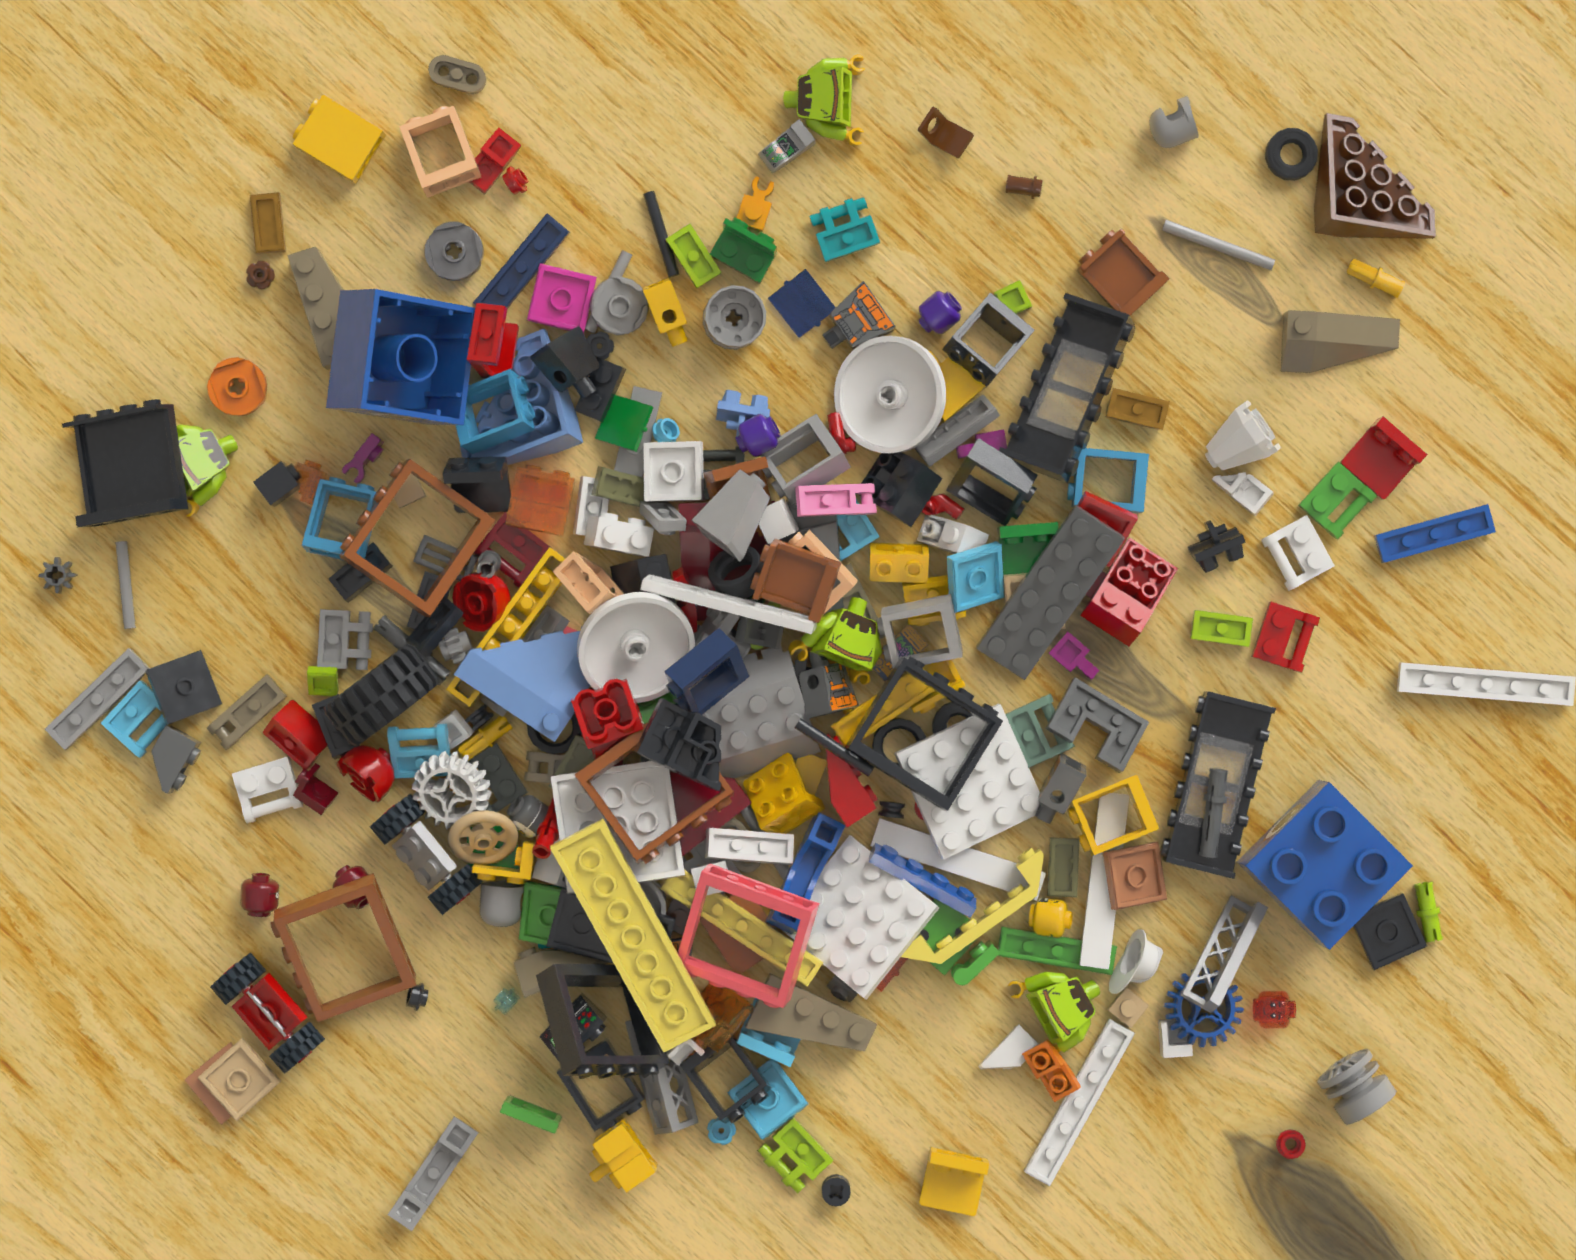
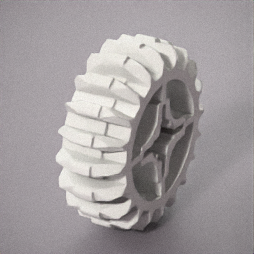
[412,751,492,829]

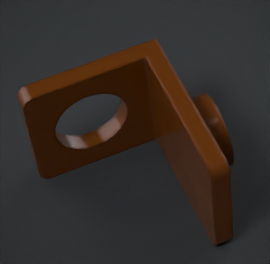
[918,106,974,158]

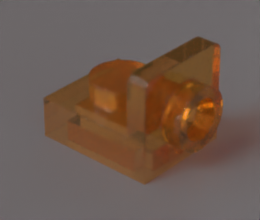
[295,459,328,505]

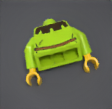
[783,54,865,146]
[177,424,238,517]
[788,597,882,685]
[1007,972,1100,1053]

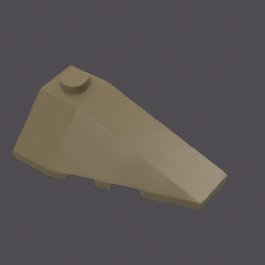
[1281,310,1400,373]
[514,947,609,998]

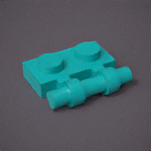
[809,197,880,263]

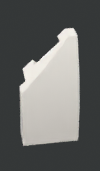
[1212,472,1274,516]
[978,1025,1038,1070]

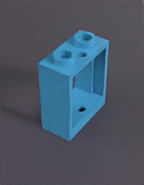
[455,369,535,454]
[1067,448,1149,514]
[302,477,376,560]

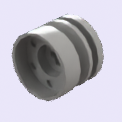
[703,285,766,350]
[1317,1048,1397,1125]

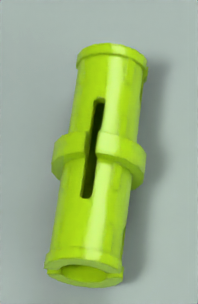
[1414,881,1443,942]

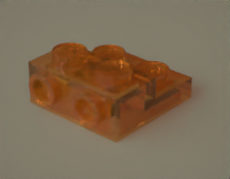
[505,465,575,537]
[691,983,755,1053]

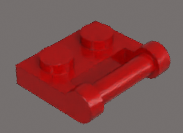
[1251,601,1320,673]

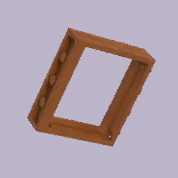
[339,459,495,617]
[575,723,734,864]
[271,873,416,1023]

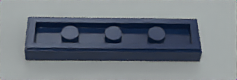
[473,213,570,309]

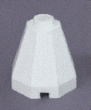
[1205,400,1281,470]

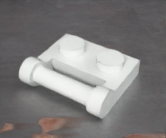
[1261,515,1335,591]
[232,756,303,824]

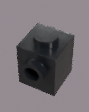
[253,461,303,507]

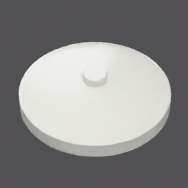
[834,336,946,453]
[577,592,695,703]

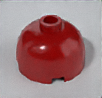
[452,572,511,632]
[336,745,395,803]

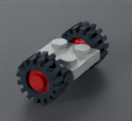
[370,794,483,915]

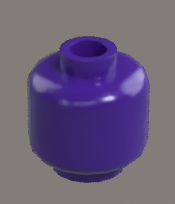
[918,291,962,334]
[735,414,781,457]

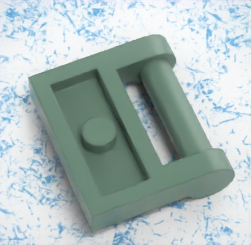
[1005,693,1075,768]

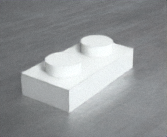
[573,476,609,536]

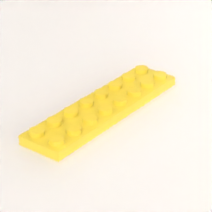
[550,819,716,1053]

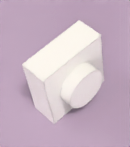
[433,709,474,750]

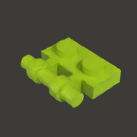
[757,1117,833,1193]

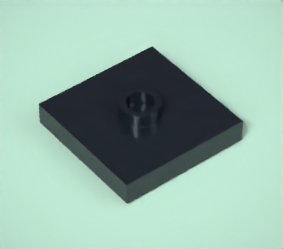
[145,650,222,725]
[1353,892,1427,970]

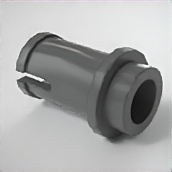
[477,550,502,578]

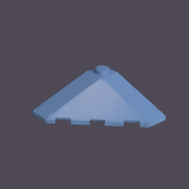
[460,329,583,465]
[454,626,590,742]

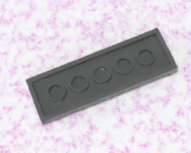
[976,505,1125,680]

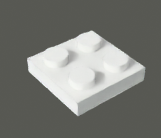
[643,441,704,502]

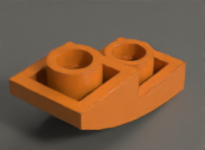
[1022,1039,1081,1102]

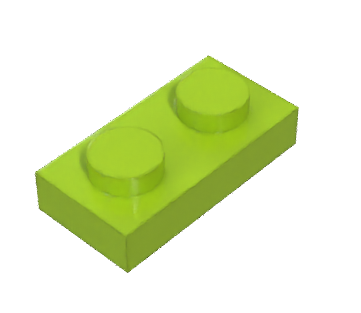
[665,224,722,289]
[1190,610,1253,647]

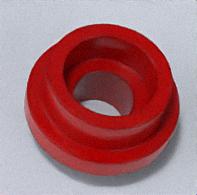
[502,166,529,195]
[1276,1129,1306,1159]

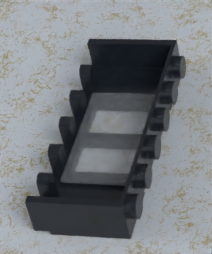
[998,293,1135,484]
[1160,691,1276,879]

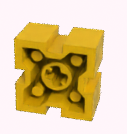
[589,1117,658,1193]

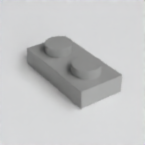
[639,501,687,535]

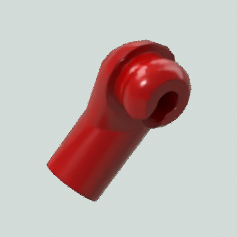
[827,412,856,454]
[921,494,965,520]

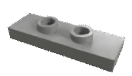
[614,386,662,478]
[915,395,1000,467]

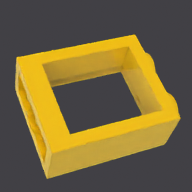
[1067,775,1159,856]

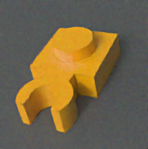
[736,176,774,232]

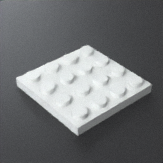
[894,704,1041,860]
[551,761,685,894]
[782,835,940,1000]

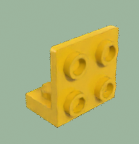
[743,753,825,834]
[472,840,535,884]
[919,1147,989,1216]

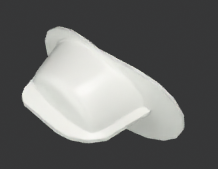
[1109,929,1163,994]

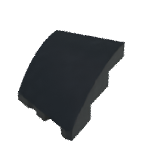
[634,698,721,791]

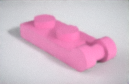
[795,483,877,517]

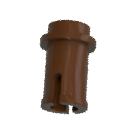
[1006,175,1043,199]

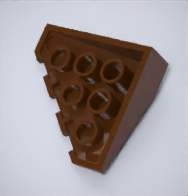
[1314,113,1436,239]

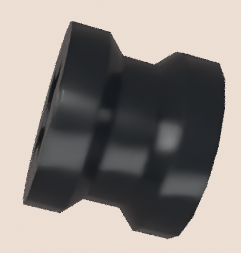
[821,1174,851,1207]

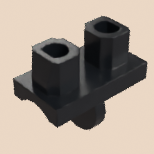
[1188,520,1246,573]

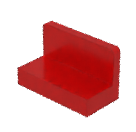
[262,700,328,769]

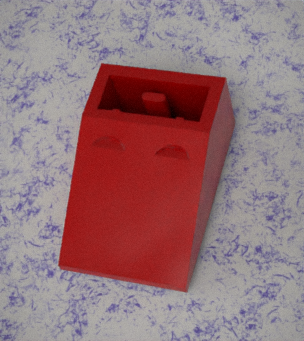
[1080,537,1178,647]
[826,733,878,827]

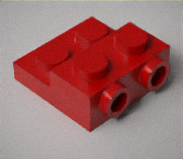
[1068,491,1138,567]

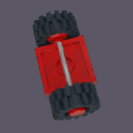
[210,953,325,1074]

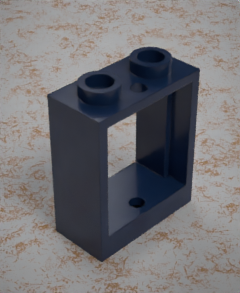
[664,628,749,715]

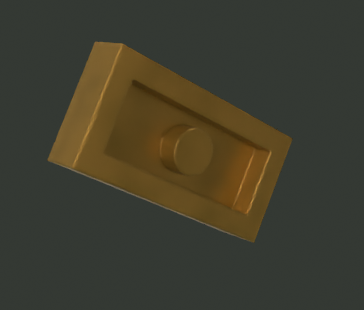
[1105,388,1170,431]

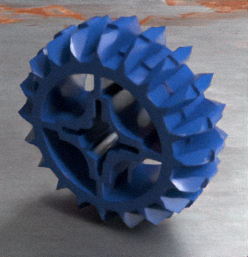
[1164,968,1244,1047]

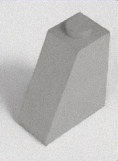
[692,469,770,562]

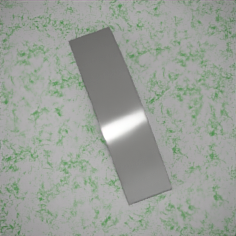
[388,1116,479,1231]

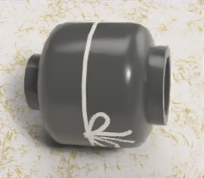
[507,795,548,838]

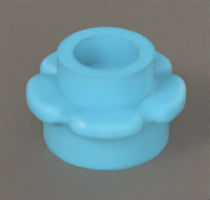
[652,418,680,442]
[707,1117,736,1145]

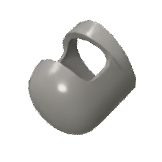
[1149,96,1199,148]
[480,880,524,927]

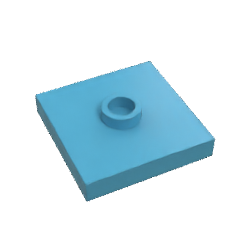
[947,541,1004,613]
[727,1059,809,1140]

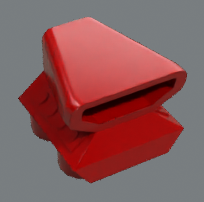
[571,679,644,760]

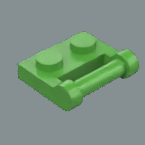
[1298,462,1377,540]
[951,940,1000,986]

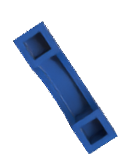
[765,812,846,934]

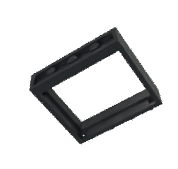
[845,656,1003,811]
[536,964,669,1079]

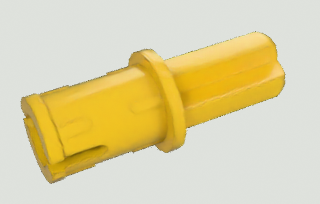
[1347,259,1405,298]
[458,715,513,761]

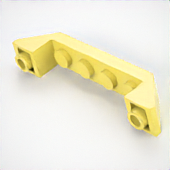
[901,848,1044,964]

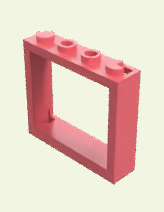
[678,864,820,1008]

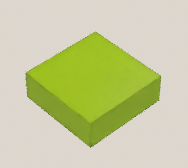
[993,280,1032,314]
[307,666,339,696]

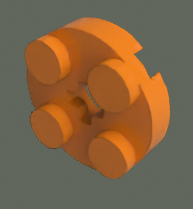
[207,357,267,416]

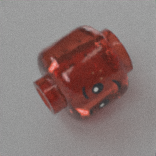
[1253,990,1296,1029]

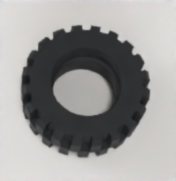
[324,644,439,747]

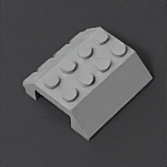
[689,645,821,778]

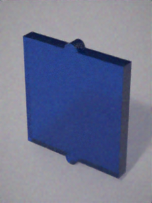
[768,269,836,338]

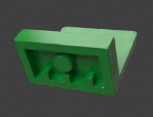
[710,217,777,284]
[997,522,1059,575]

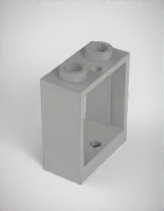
[760,414,851,505]
[877,594,963,668]

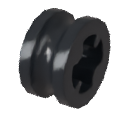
[465,704,494,731]
[878,801,905,819]

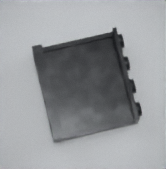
[62,399,188,528]

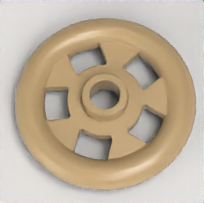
[448,810,518,865]

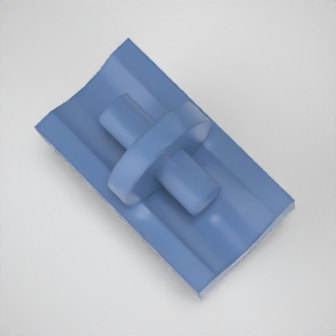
[716,390,770,437]

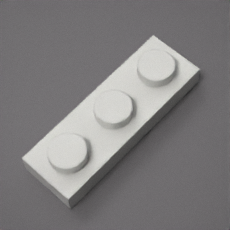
[705,828,794,865]

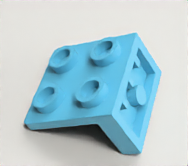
[736,998,801,1067]

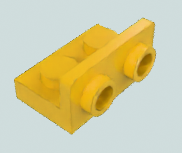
[869,543,929,583]

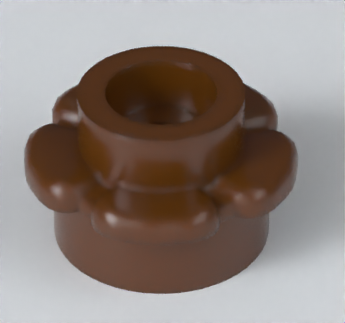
[246,261,275,289]

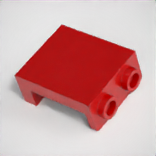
[467,303,519,379]

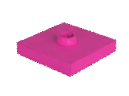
[526,263,597,333]

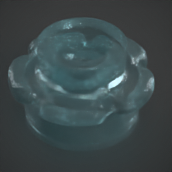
[494,988,520,1015]

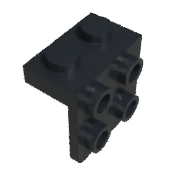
[442,456,512,513]

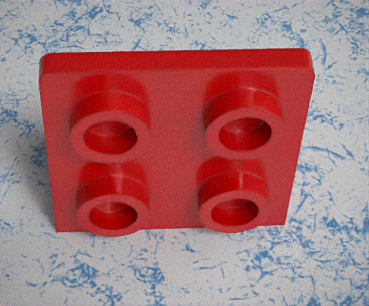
[1340,416,1428,499]

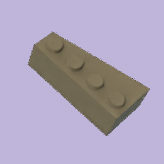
[287,247,344,370]
[745,973,877,1051]

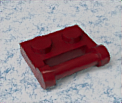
[474,512,551,588]

